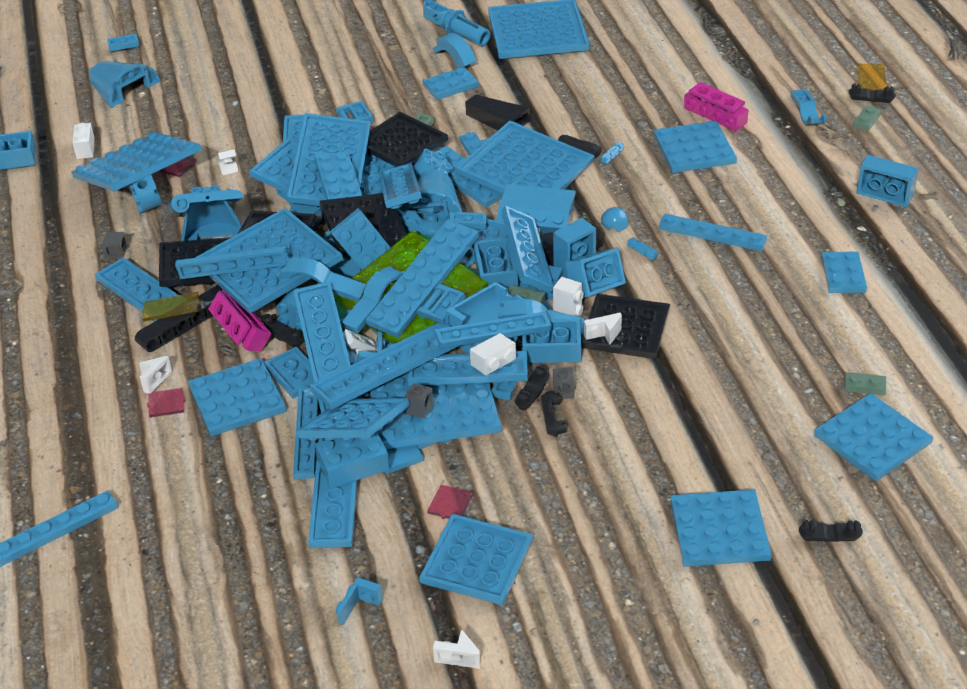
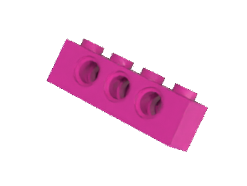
[684,82,749,131]
[208,290,271,352]

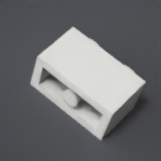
[73,123,95,159]
[553,277,584,317]
[470,333,516,375]

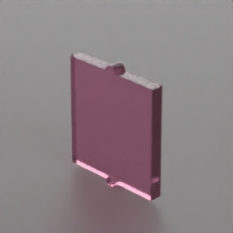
[159,157,197,177]
[147,388,186,418]
[427,485,473,519]

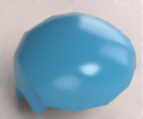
[601,207,629,232]

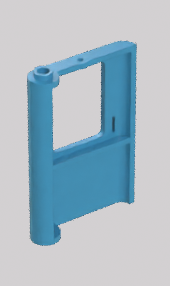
[167,189,244,217]

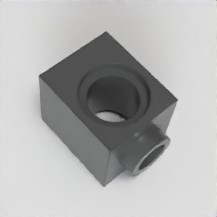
[102,231,128,259]
[553,368,574,399]
[405,384,434,419]

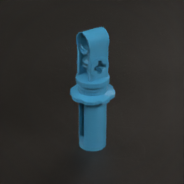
[423,0,491,47]

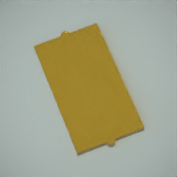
[858,63,887,91]
[142,292,200,322]

